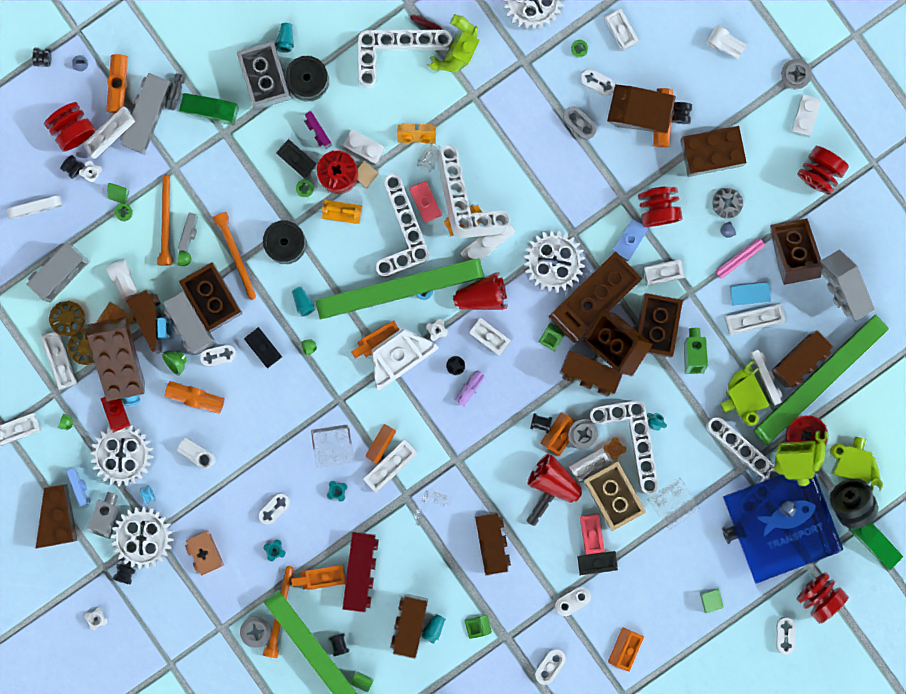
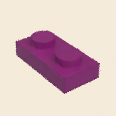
[304,111,332,149]

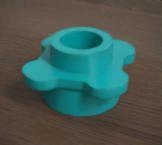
[647,413,667,431]
[327,481,347,502]
[263,539,286,562]

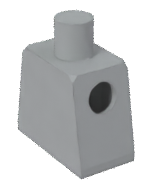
[87,492,119,539]

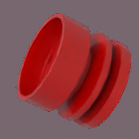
[44,102,96,152]
[797,145,849,195]
[317,150,358,194]
[638,186,683,227]
[785,416,828,445]
[796,572,849,624]

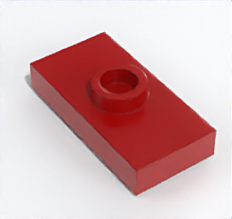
[100,397,131,433]

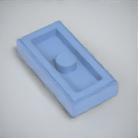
[612,219,649,261]
[66,468,90,506]

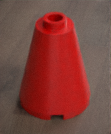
[453,272,508,310]
[527,453,582,503]

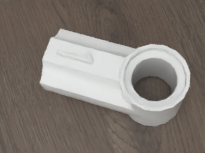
[706,25,747,60]
[106,259,138,300]
[177,437,216,469]

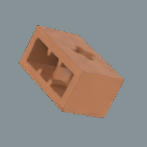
[185,530,224,576]

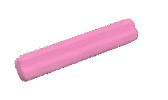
[715,238,765,279]

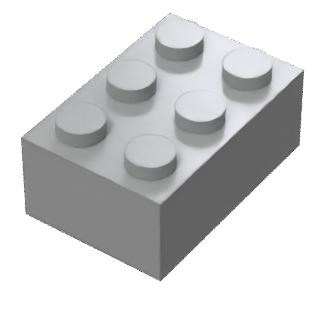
[237,41,292,110]
[26,242,90,303]
[820,249,875,321]
[163,291,217,355]

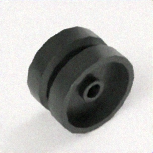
[286,56,329,101]
[263,220,306,264]
[829,478,879,529]

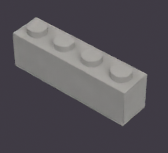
[120,73,172,154]

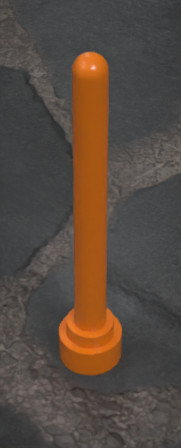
[157,174,172,266]
[212,212,256,300]
[262,566,293,658]

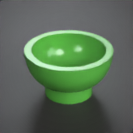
[162,349,187,376]

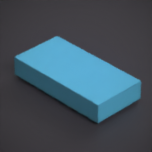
[730,282,771,306]
[158,318,171,340]

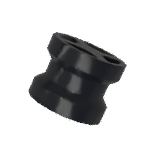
[32,47,52,67]
[60,155,84,179]
[446,356,465,376]
[113,564,136,585]

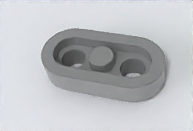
[563,107,596,140]

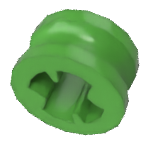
[571,40,588,58]
[296,179,314,198]
[115,203,133,221]

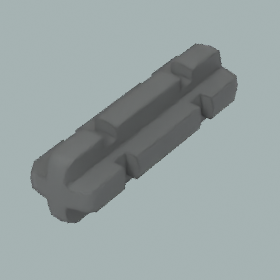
[165,73,185,110]
[527,493,554,526]

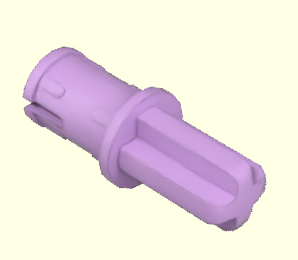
[454,370,485,407]

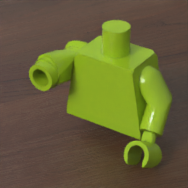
[427,14,480,73]
[720,361,769,426]
[774,431,829,486]
[830,436,883,492]

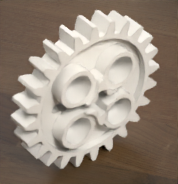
[503,0,564,31]
[523,230,585,293]
[90,425,154,486]
[111,507,174,569]

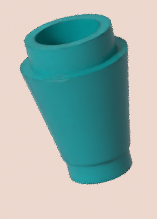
[275,23,294,53]
[292,287,315,317]
[421,614,446,644]

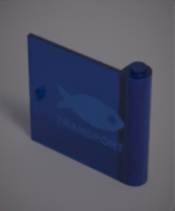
[722,474,844,584]

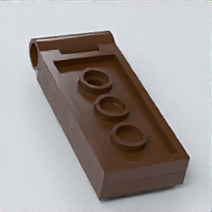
[548,252,643,344]

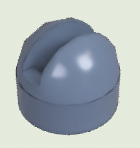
[72,55,88,71]
[720,221,736,238]
[779,501,796,518]

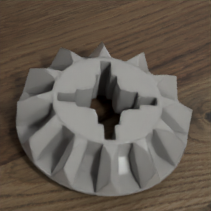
[781,59,812,90]
[712,188,743,219]
[568,418,598,449]
[240,617,271,648]

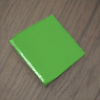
[107,183,130,203]
[538,322,565,352]
[700,589,723,613]
[464,615,492,639]
[351,672,374,692]

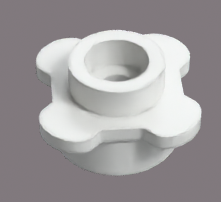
[79,160,102,182]
[426,319,448,341]
[85,608,107,630]

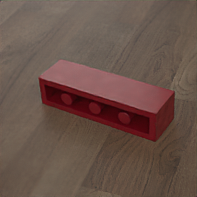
[342,532,379,612]

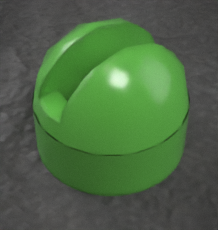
[177,251,192,266]
[301,339,317,356]
[58,414,73,430]

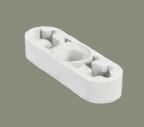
[6,196,63,220]

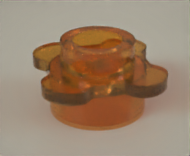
[603,438,626,461]

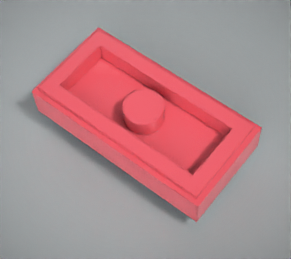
[409,181,442,223]
[580,513,605,555]

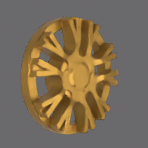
[49,301,85,336]
[67,329,95,365]

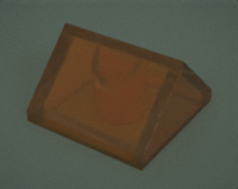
[96,302,137,325]

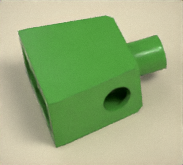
[684,328,708,374]

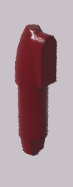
[410,14,444,30]

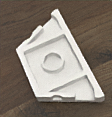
[371,328,439,391]

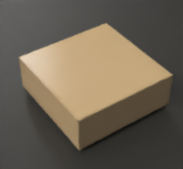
[357,161,379,188]

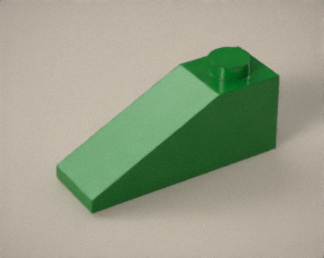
[179,93,239,125]
[848,522,903,570]

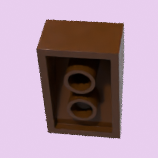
[607,84,676,134]
[770,218,822,285]
[126,290,161,354]

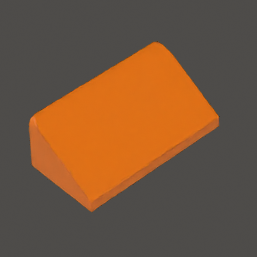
[540,412,575,456]
[365,424,396,464]
[608,627,644,672]

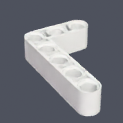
[358,30,452,89]
[437,145,510,238]
[376,174,429,278]
[589,401,658,494]
[706,417,784,515]

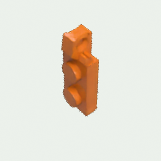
[351,321,399,358]
[291,565,346,590]

